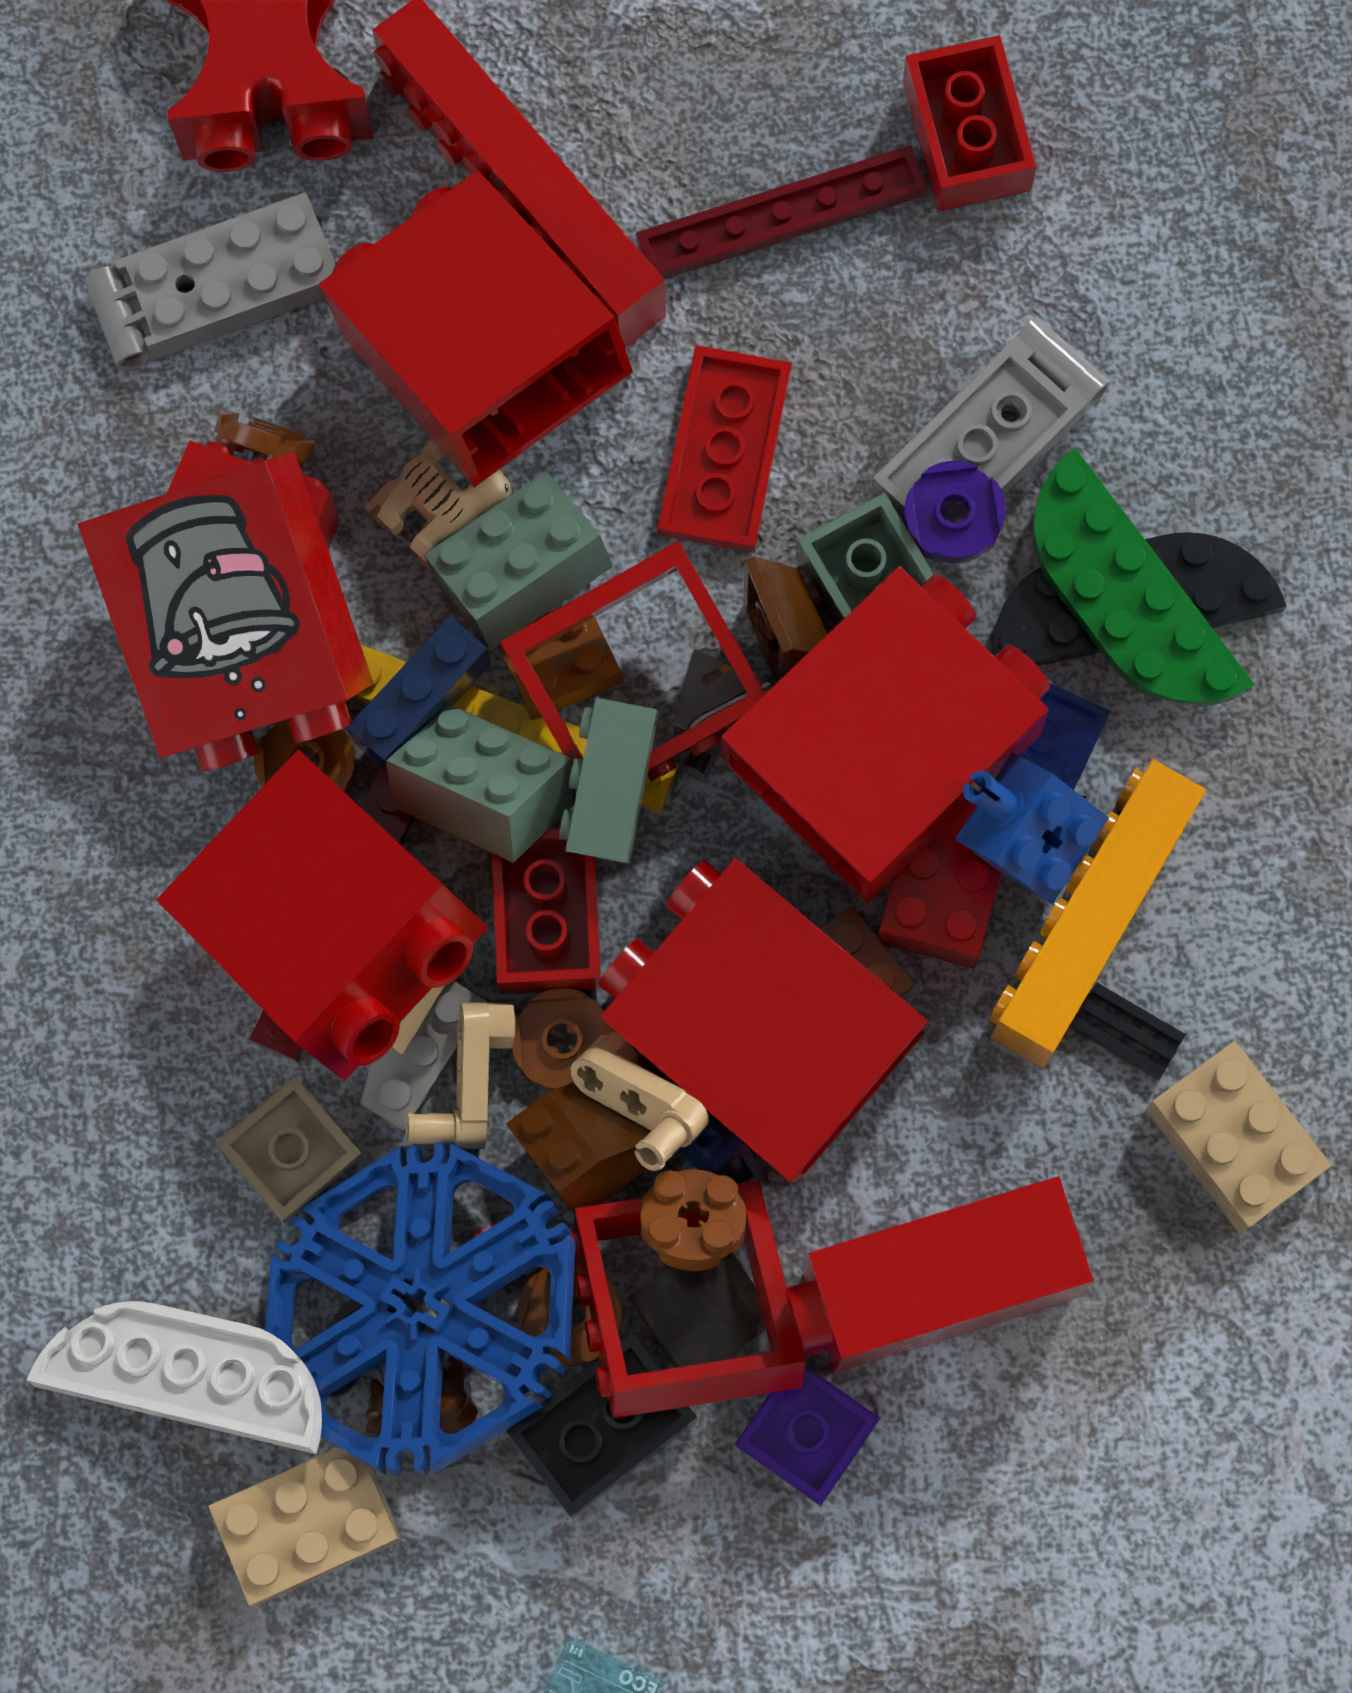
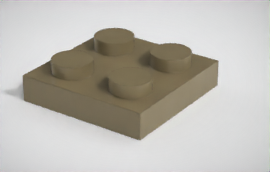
[216,1076,363,1224]

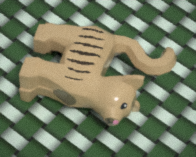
[364,439,513,575]

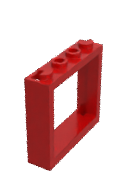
[500,540,766,782]
[570,1180,806,1418]

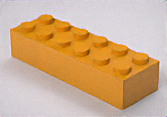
[988,759,1207,1069]

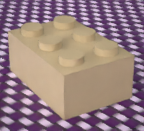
[1145,1041,1332,1234]
[208,1447,403,1606]

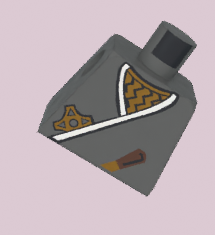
[674,649,776,779]

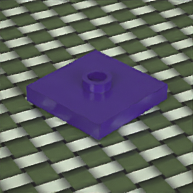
[734,1365,881,1507]

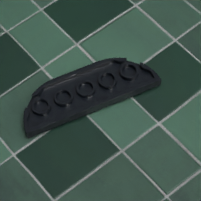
[991,532,1287,666]

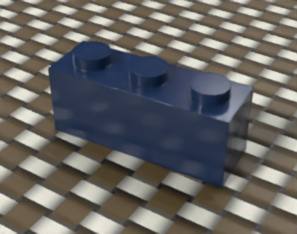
[346,616,492,772]

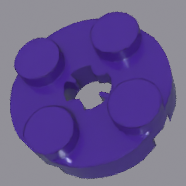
[904,461,1006,563]

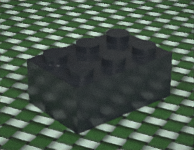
[506,1333,698,1519]

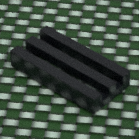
[1070,982,1186,1081]

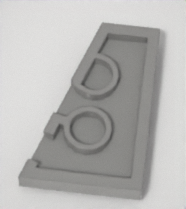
[360,981,487,1133]

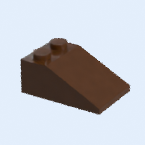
[743,556,833,683]
[506,1055,667,1214]

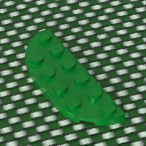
[1032,448,1255,707]

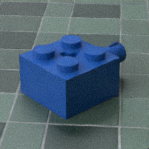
[955,752,1109,904]

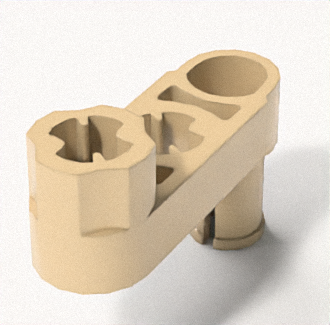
[405,1003,515,1149]
[570,1031,709,1171]

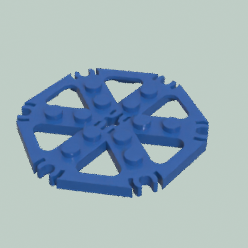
[265,1142,575,1476]

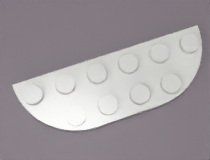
[26,1301,322,1454]

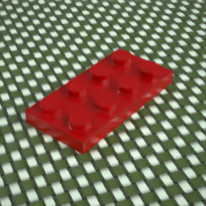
[657,345,792,553]

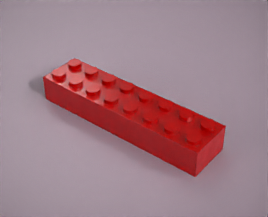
[372,0,666,348]

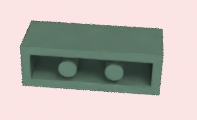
[559,698,659,863]

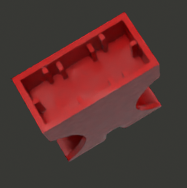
[167,0,374,172]

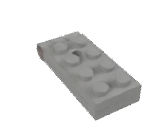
[84,192,335,371]
[871,317,1111,523]

